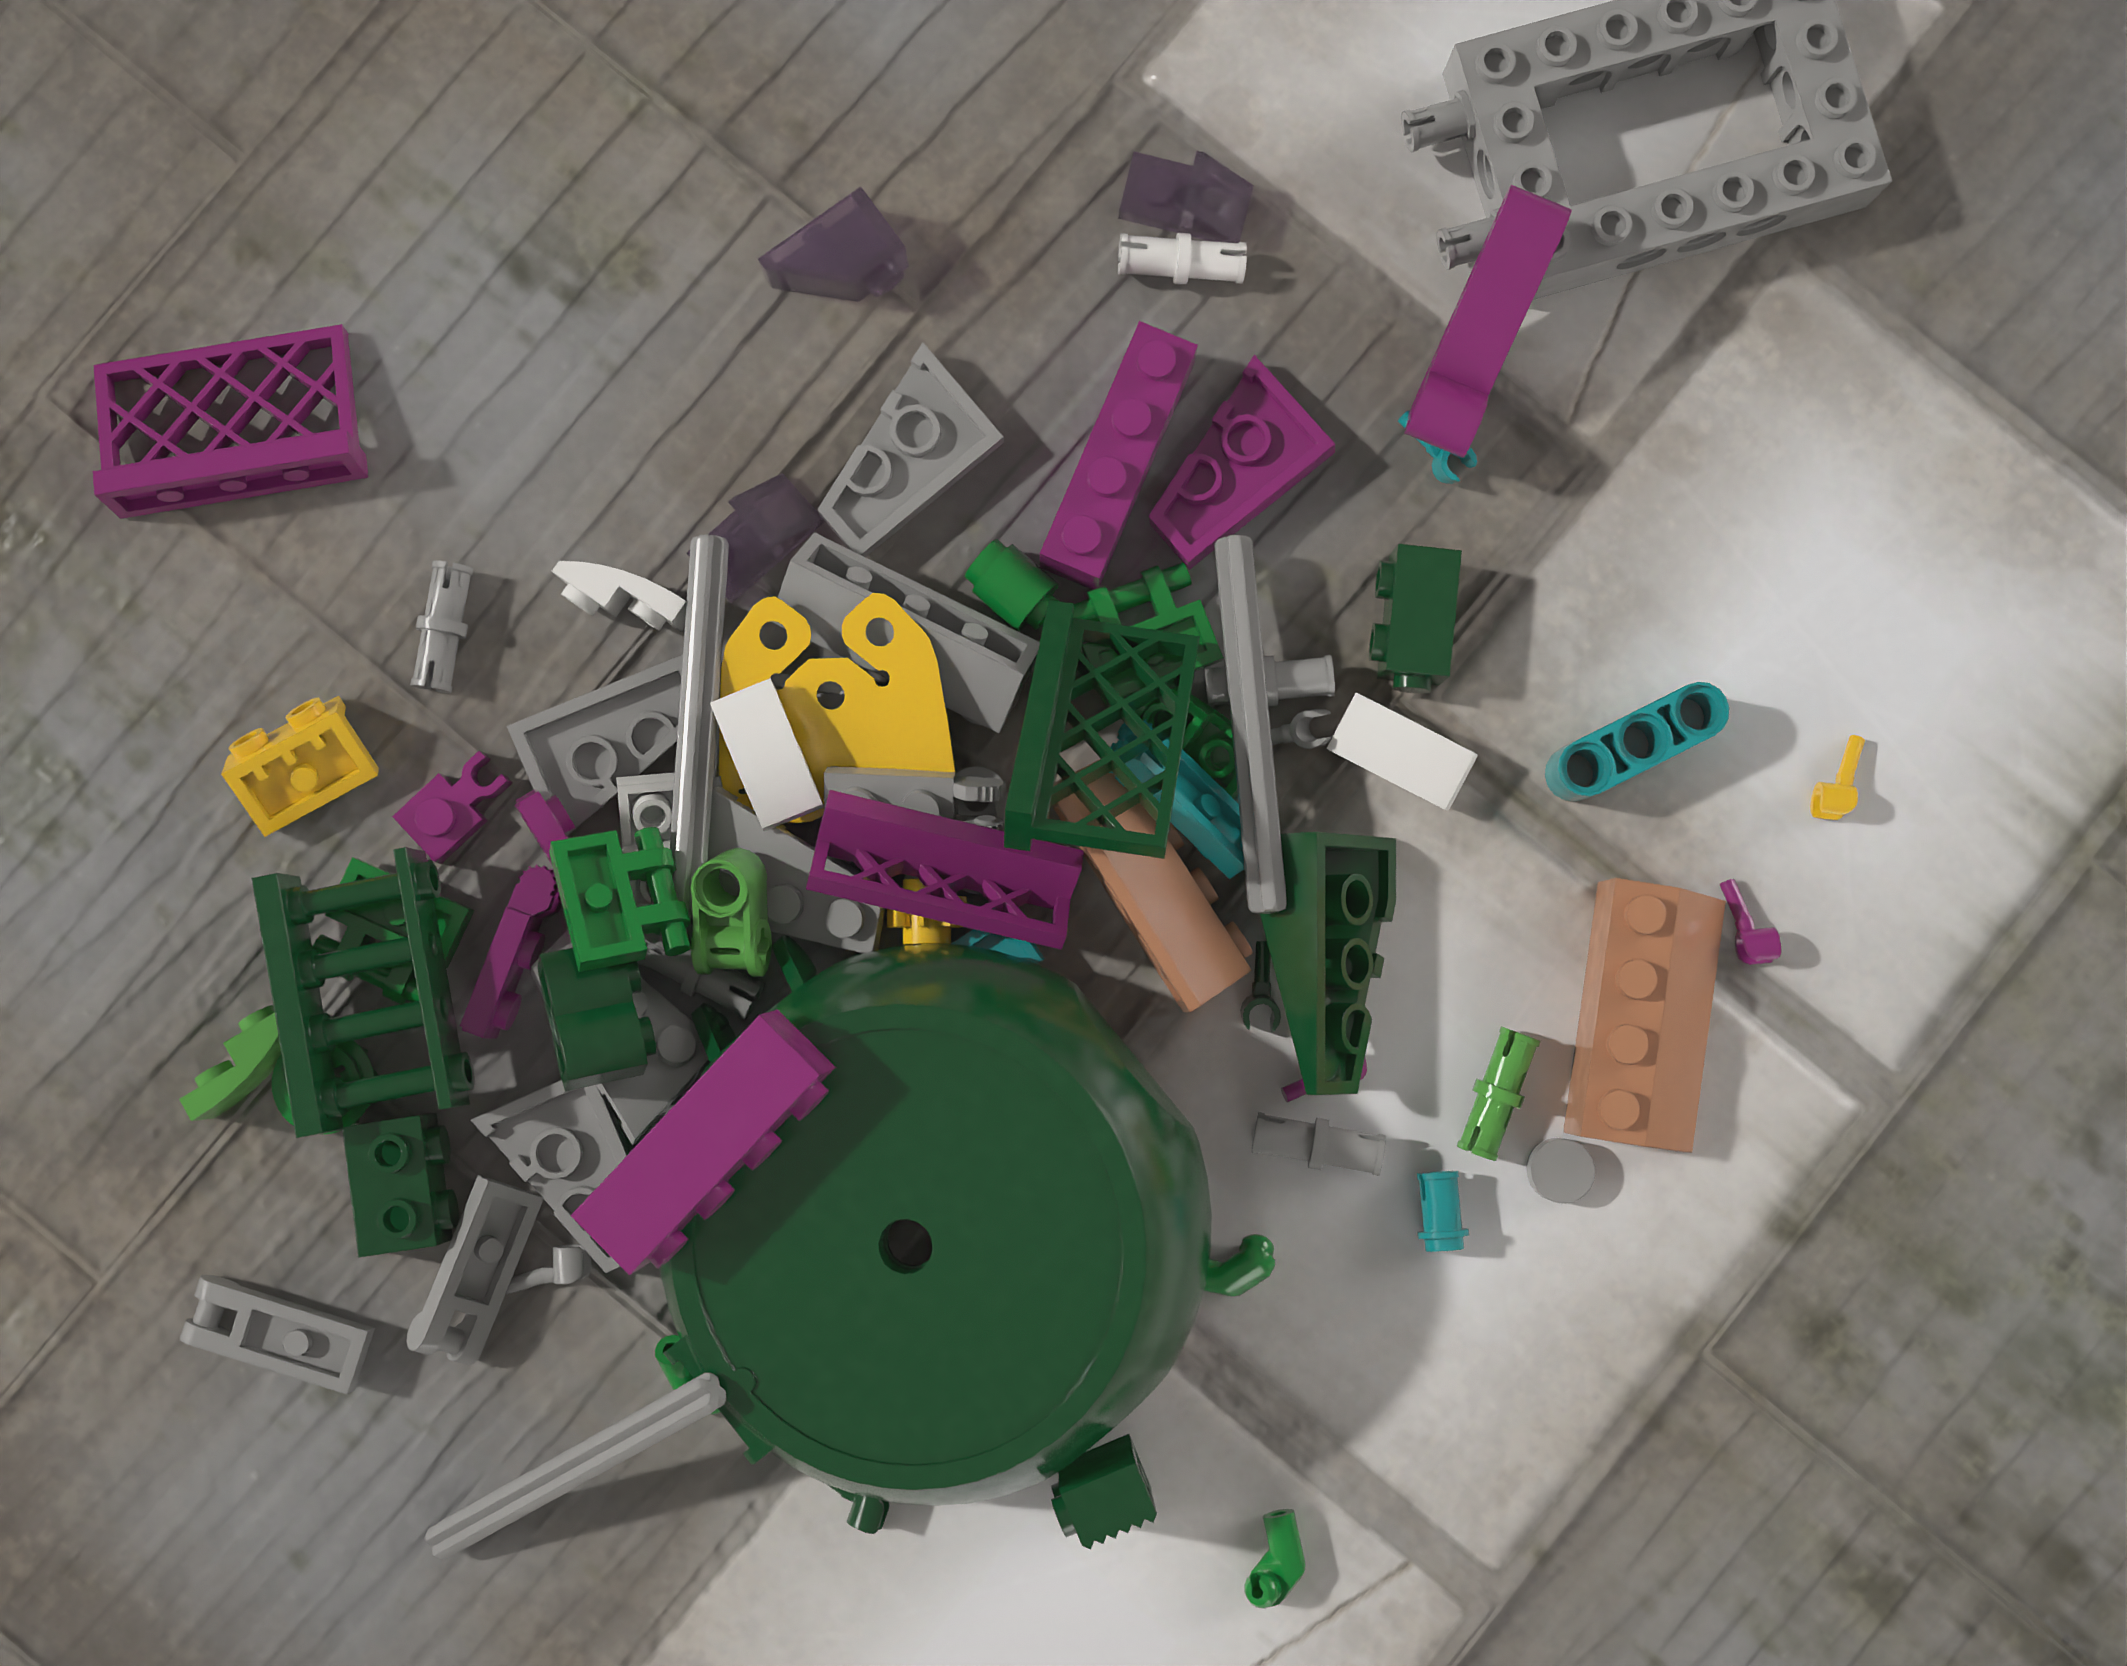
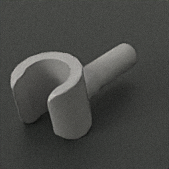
[1270,709,1333,749]
[506,1244,592,1294]

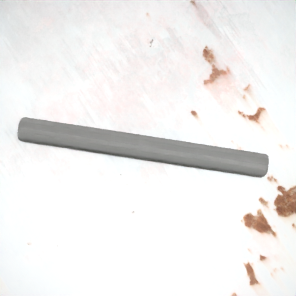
[670,535,729,918]
[1214,535,1287,914]
[425,1372,726,1560]

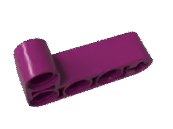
[1404,185,1572,458]

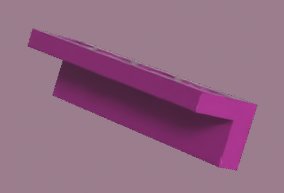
[806,790,1084,950]

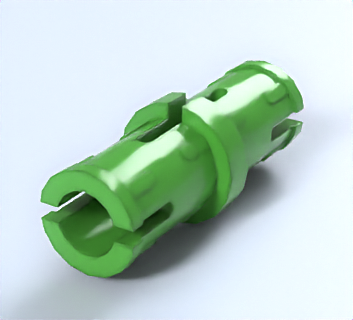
[1457,1026,1541,1161]

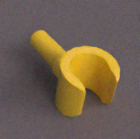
[1810,735,1865,820]

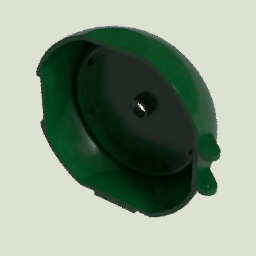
[660,935,1212,1506]

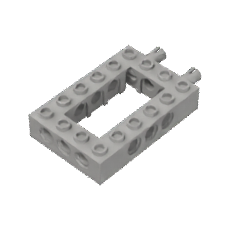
[1401,0,1892,300]

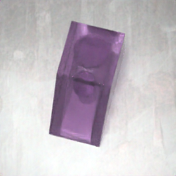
[758,187,909,302]

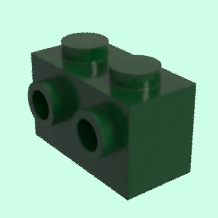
[342,1113,459,1258]

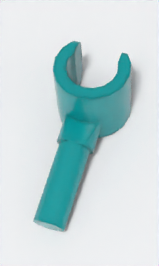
[1398,410,1477,484]

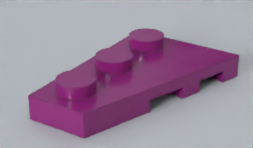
[1148,355,1335,570]

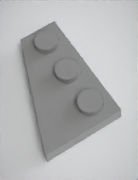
[817,342,1004,557]
[507,655,683,836]
[708,786,886,953]
[530,930,710,1145]
[471,1080,630,1273]

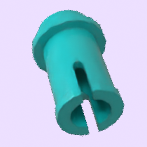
[1417,1171,1469,1252]

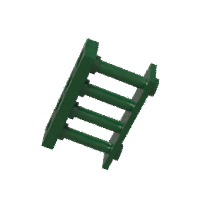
[251,847,475,1138]

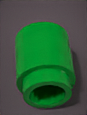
[964,539,1060,632]

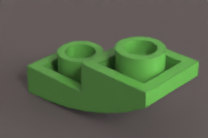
[179,1005,281,1121]

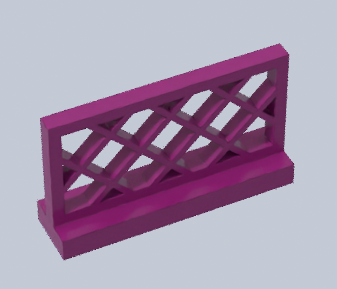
[92,324,369,519]

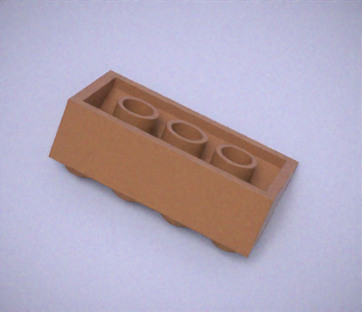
[1052,759,1253,1012]
[1563,878,1726,1153]

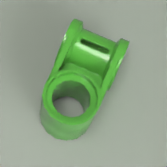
[691,848,772,976]

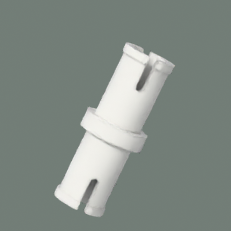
[1118,233,1247,284]

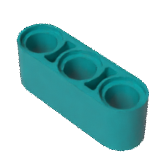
[1545,682,1730,802]

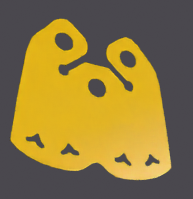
[719,593,956,823]

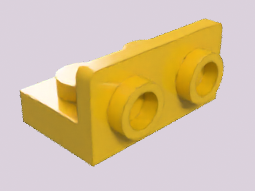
[221,696,379,837]

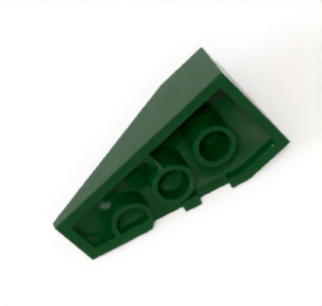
[1260,832,1396,1095]

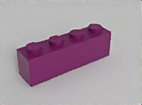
[1040,321,1198,590]
[570,1009,836,1275]

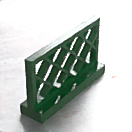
[1004,600,1200,859]

